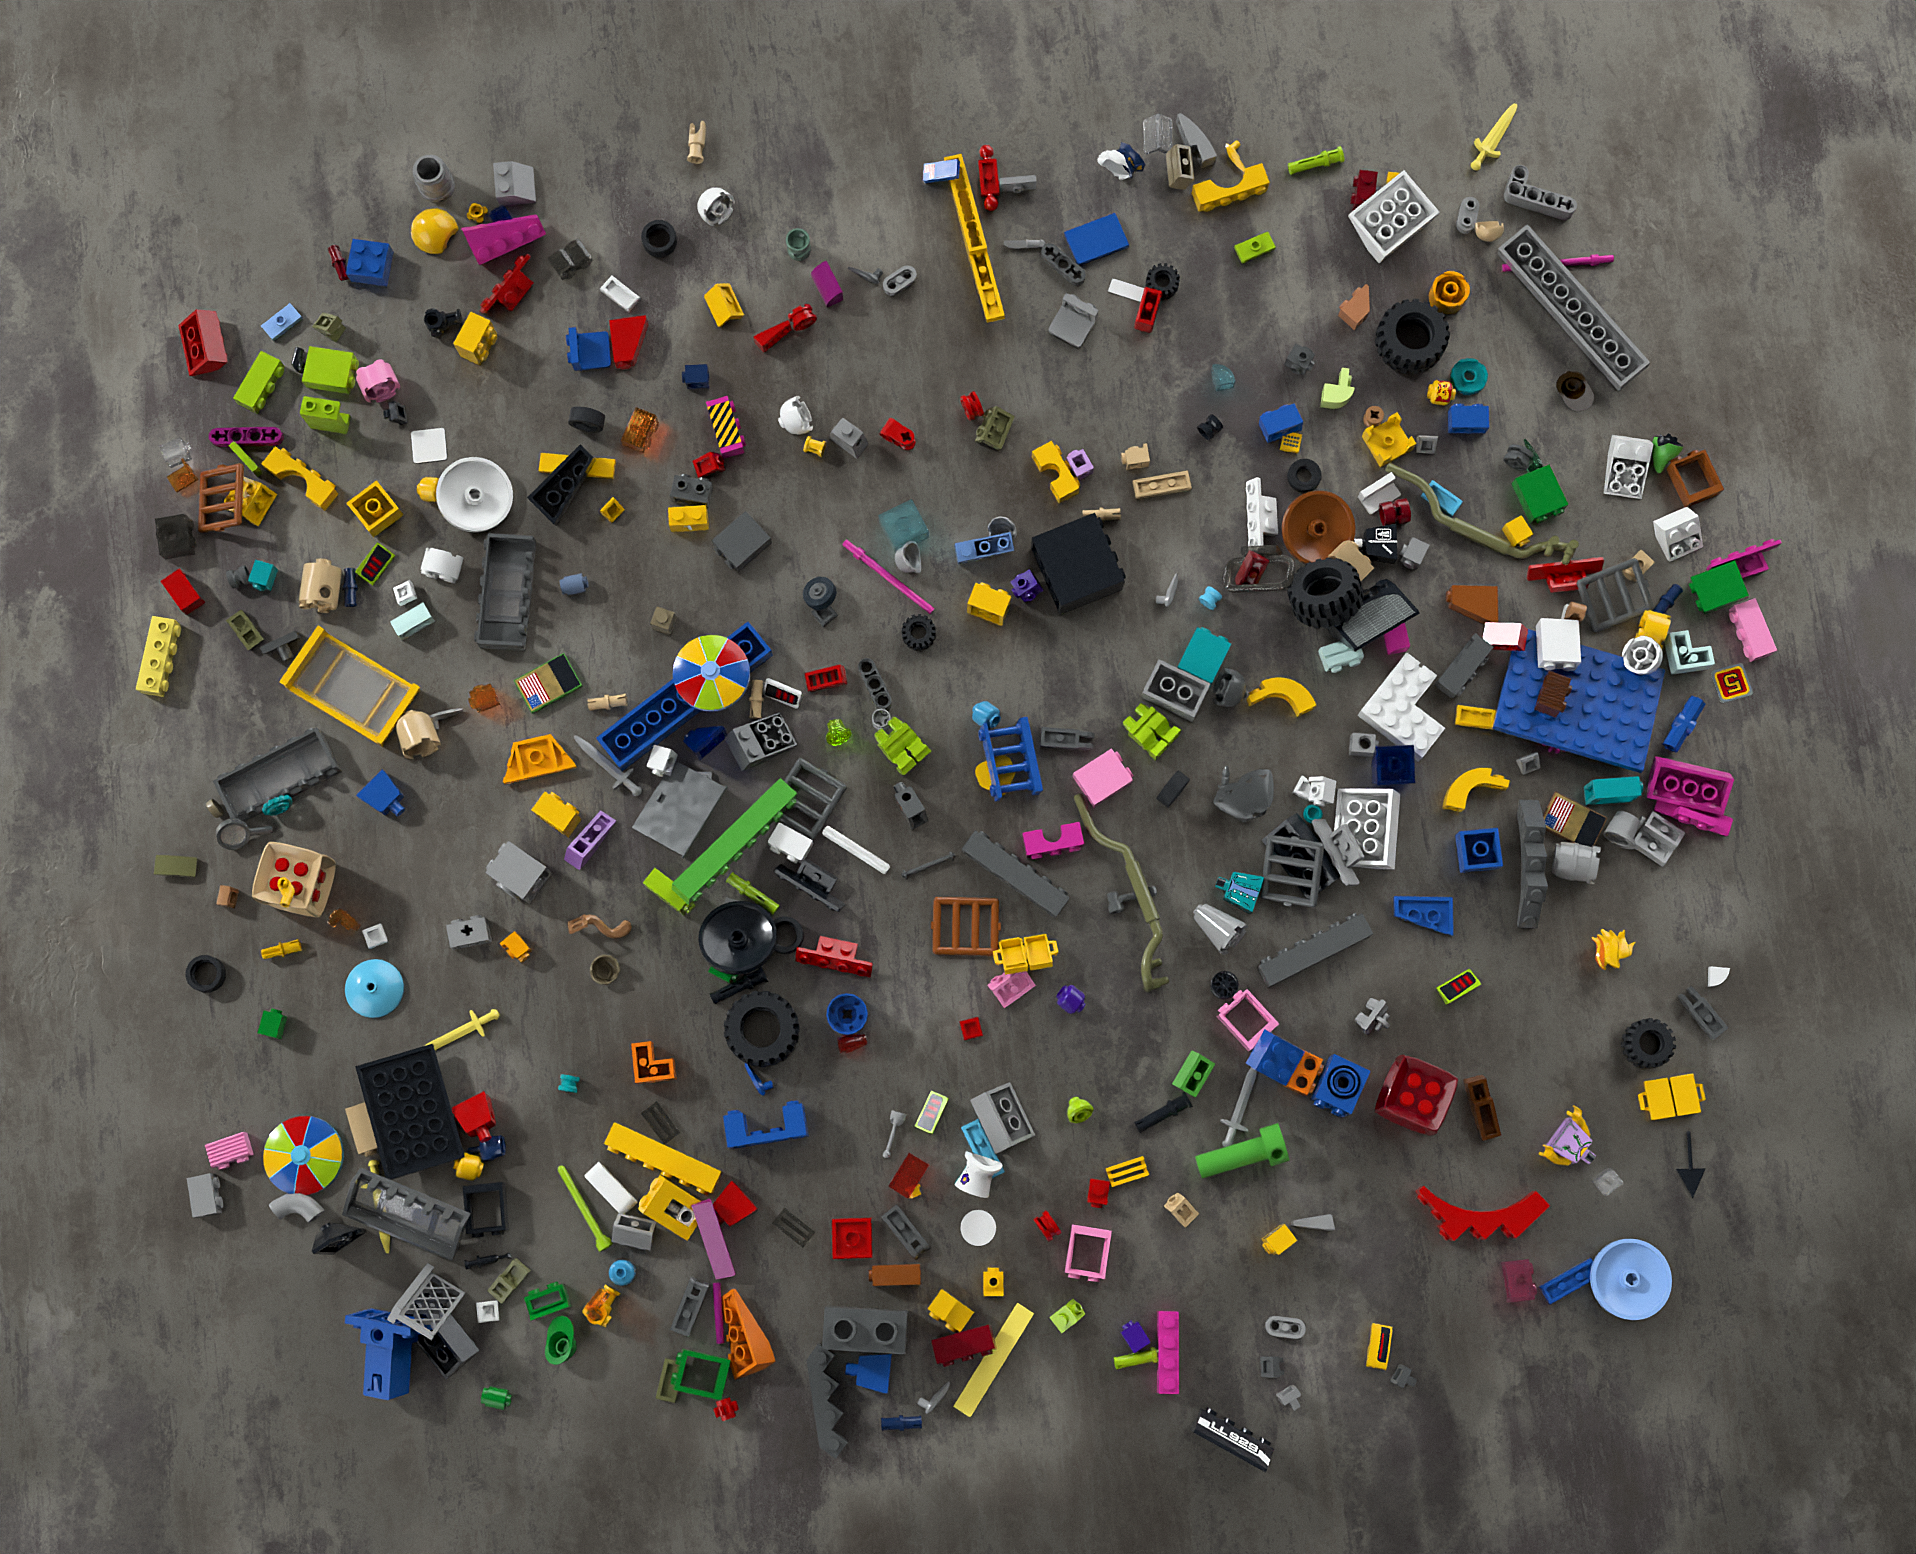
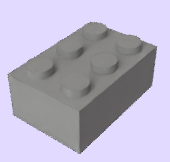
[1141,659,1210,722]

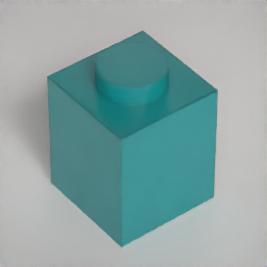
[248,560,278,591]

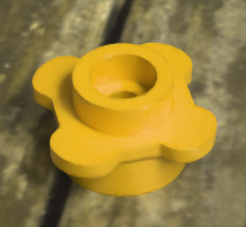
[466,203,488,223]

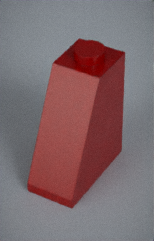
[609,315,648,370]

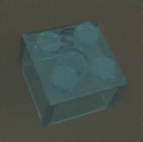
[878,499,929,553]

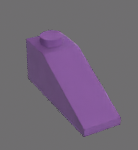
[564,810,616,870]

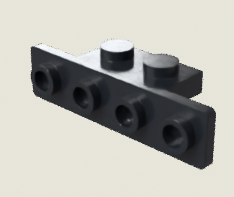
[774,858,845,912]

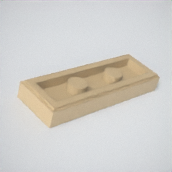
[1133,470,1192,500]

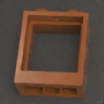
[1666,450,1724,508]

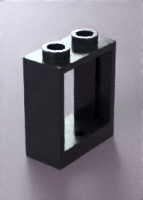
[463,1182,509,1238]

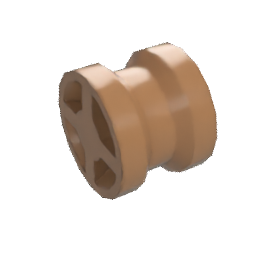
[1363,406,1384,428]

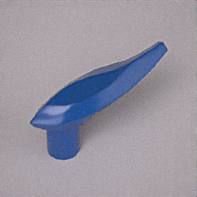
[745,1063,774,1096]

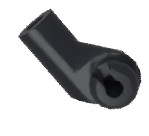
[291,347,305,374]

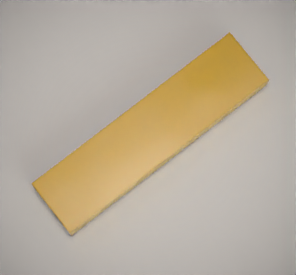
[538,453,616,479]

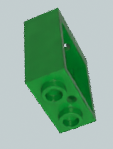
[670,1348,730,1400]

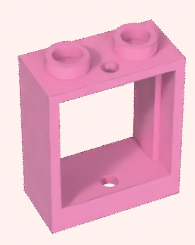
[1217,989,1279,1052]
[1064,1224,1112,1282]

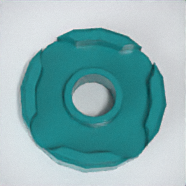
[1450,358,1488,395]

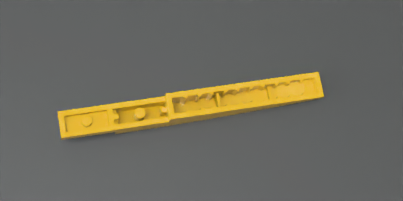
[944,154,1005,323]

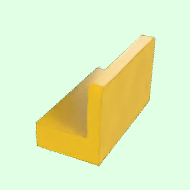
[704,283,744,327]

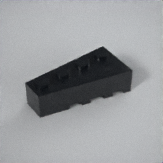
[527,444,596,526]

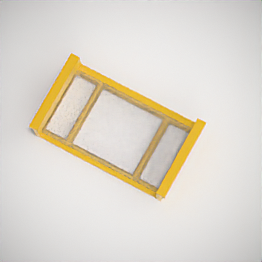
[279,626,420,747]

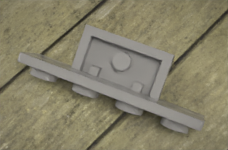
[1312,819,1364,886]

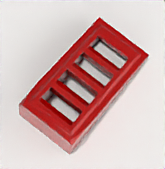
[753,320,792,353]
[804,664,847,692]

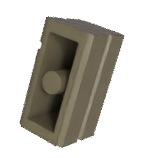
[1166,144,1195,190]

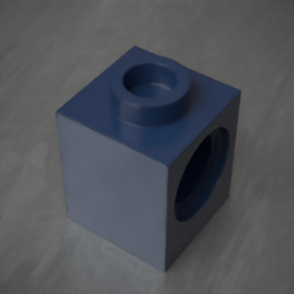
[682,364,710,389]

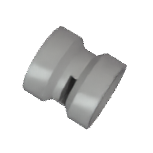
[872,708,891,731]

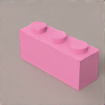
[1729,598,1777,662]

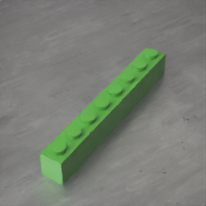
[672,778,797,905]

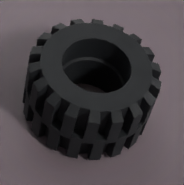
[1621,1018,1676,1069]

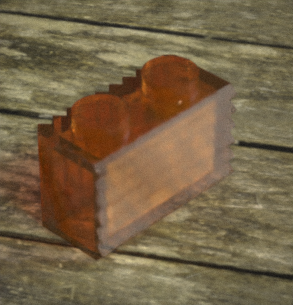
[621,407,659,453]

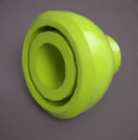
[1067,1097,1094,1123]

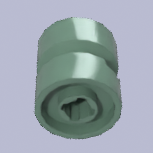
[786,228,811,261]

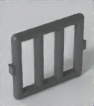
[1576,558,1654,632]
[780,758,847,840]
[1260,835,1324,908]

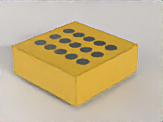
[1280,433,1302,454]

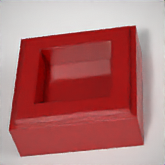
[959,1017,983,1041]

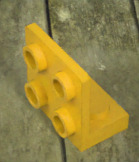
[224,477,277,526]

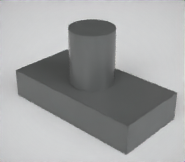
[260,631,301,661]

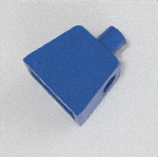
[356,769,405,817]
[845,1354,892,1393]

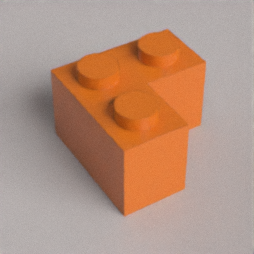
[631,1041,677,1084]

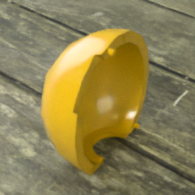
[411,208,459,254]

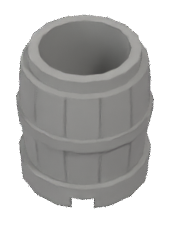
[413,155,455,203]
[1551,842,1601,884]

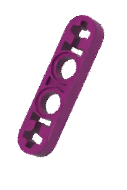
[209,427,284,447]

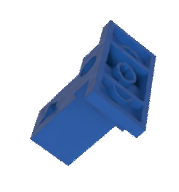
[345,1308,432,1400]

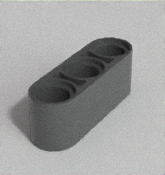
[858,658,892,711]

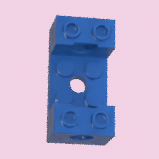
[723,1100,809,1149]

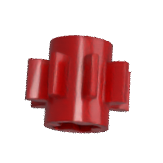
[713,1397,739,1421]

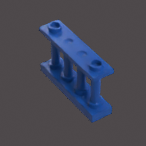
[978,717,1043,802]

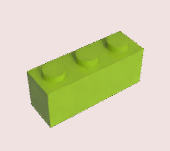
[233,351,285,414]

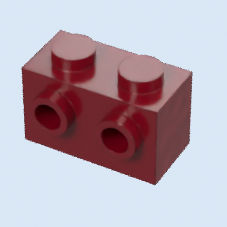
[1350,170,1378,211]

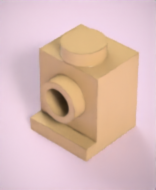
[1121,443,1150,470]

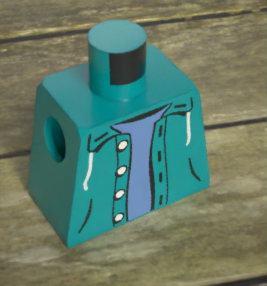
[1215,872,1264,914]

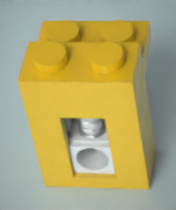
[638,1175,701,1241]

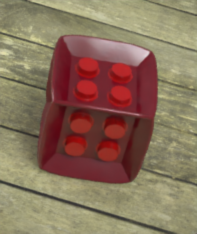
[1374,1054,1459,1136]

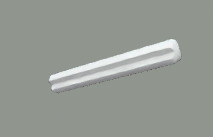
[822,826,890,874]

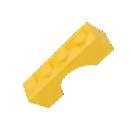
[1191,163,1270,212]
[261,446,338,511]

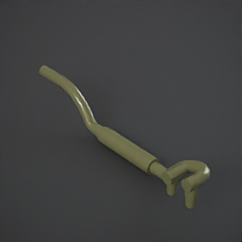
[1385,462,1579,565]
[1074,793,1169,992]

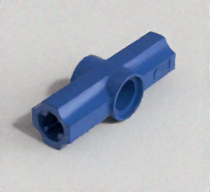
[1662,696,1706,753]

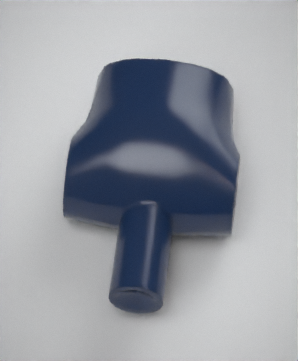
[467,1135,506,1162]

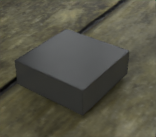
[811,606,838,627]

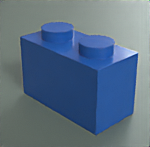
[1259,403,1303,443]
[1448,404,1489,433]

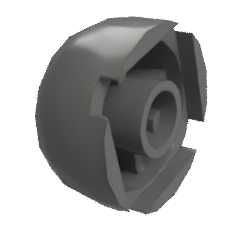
[1213,668,1248,707]

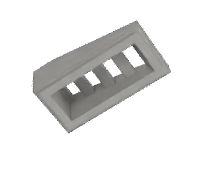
[1291,1214,1335,1231]

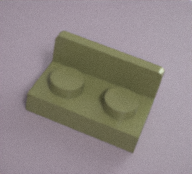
[975,406,1015,450]

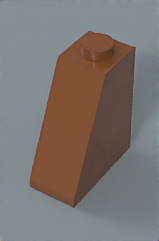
[1446,585,1498,625]
[869,1264,921,1286]

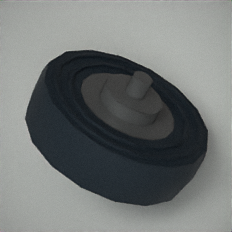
[803,576,837,610]

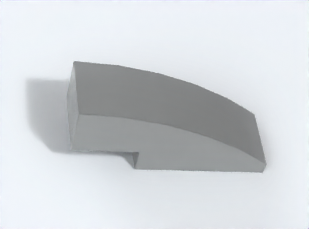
[1176,113,1217,168]

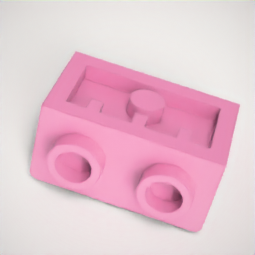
[987,971,1036,1008]

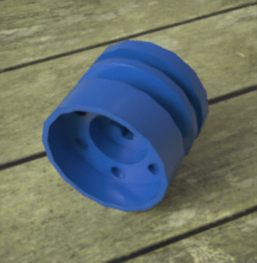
[826,993,868,1035]

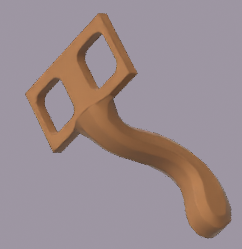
[567,914,631,939]

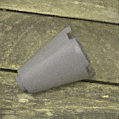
[1193,904,1248,955]

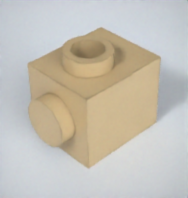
[1623,550,1655,582]

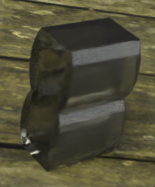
[548,238,593,280]

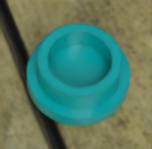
[1303,804,1323,824]

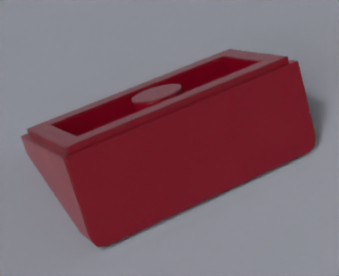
[1235,550,1269,591]

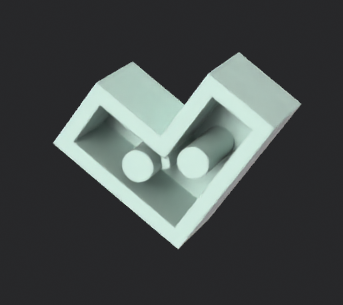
[1664,630,1715,675]

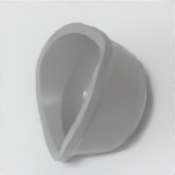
[895,541,921,573]

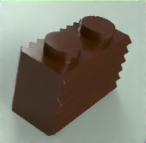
[1534,670,1572,717]

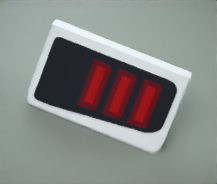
[763,678,803,709]

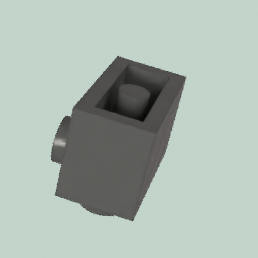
[670,474,713,509]

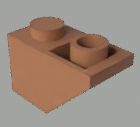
[1338,284,1370,330]

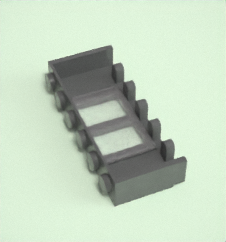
[474,533,536,650]

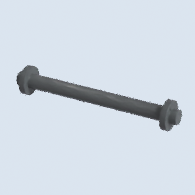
[901,851,955,879]

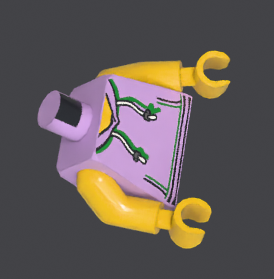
[1539,1105,1596,1166]

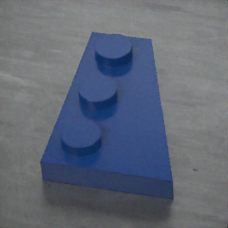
[1393,896,1453,937]

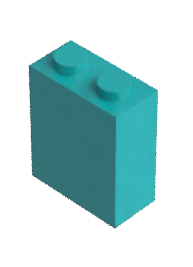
[1177,627,1231,687]

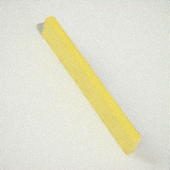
[953,1303,1034,1417]

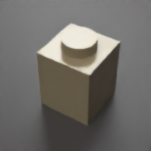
[650,607,677,635]

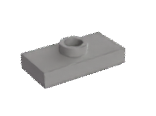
[999,175,1037,193]

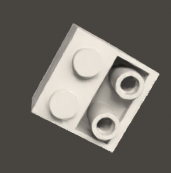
[1653,507,1703,562]

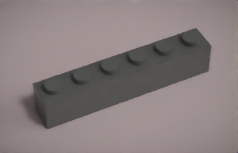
[962,830,1069,919]
[1257,913,1373,988]

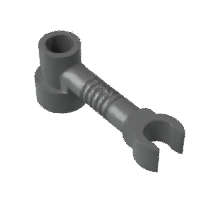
[1107,886,1157,914]

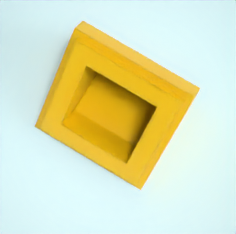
[600,497,625,523]

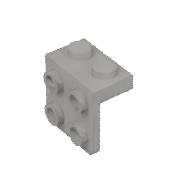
[1048,293,1099,348]

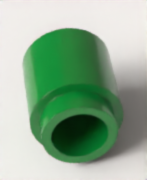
[481,1386,512,1410]

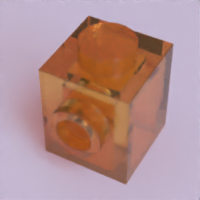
[468,683,500,713]

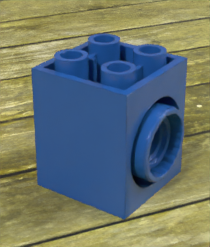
[1310,1054,1371,1118]

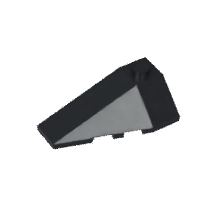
[312,1222,367,1255]

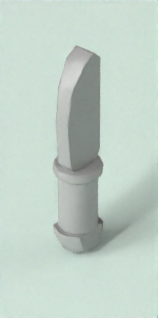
[1003,239,1046,249]

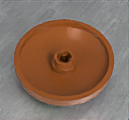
[1282,490,1356,564]

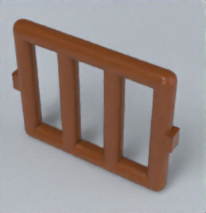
[198,463,244,533]
[931,897,1001,956]

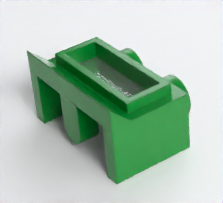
[524,1281,572,1321]

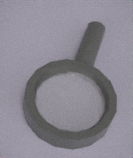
[216,818,273,850]

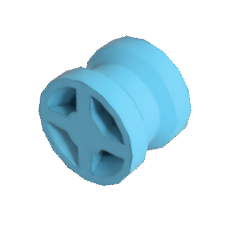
[1198,586,1222,610]

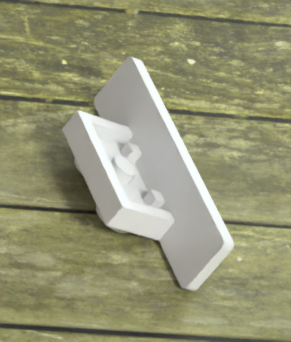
[1246,477,1278,553]

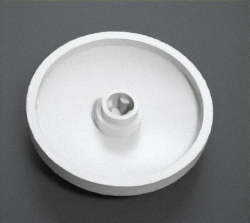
[436,457,513,533]

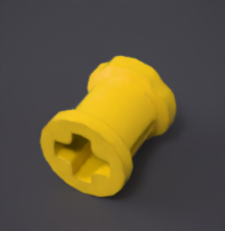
[803,436,827,458]

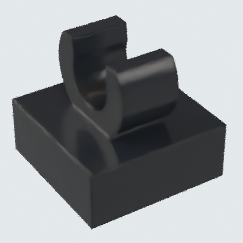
[383,401,408,425]

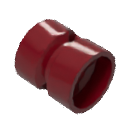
[1379,498,1411,526]

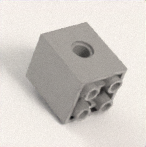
[485,841,552,904]

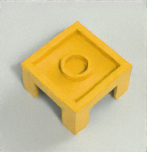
[1362,412,1417,468]

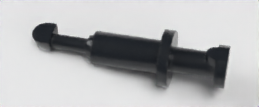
[464,1253,512,1270]

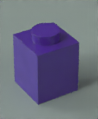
[1120,1320,1151,1353]

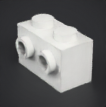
[768,822,814,864]

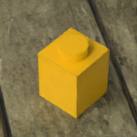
[1502,515,1533,547]

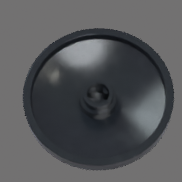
[698,901,777,975]

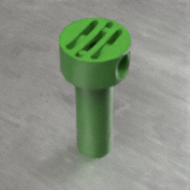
[1195,1123,1290,1178]

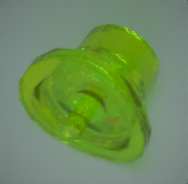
[825,719,852,746]

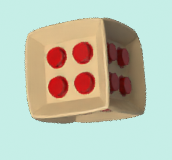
[252,842,336,918]

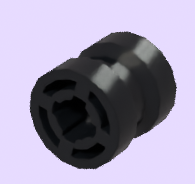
[1197,414,1223,441]

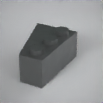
[1434,633,1493,699]

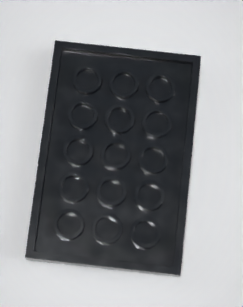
[355,1044,465,1180]

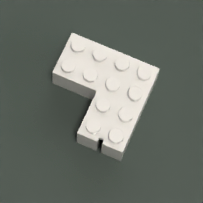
[1357,653,1445,762]

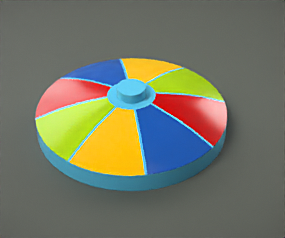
[263,1116,344,1196]

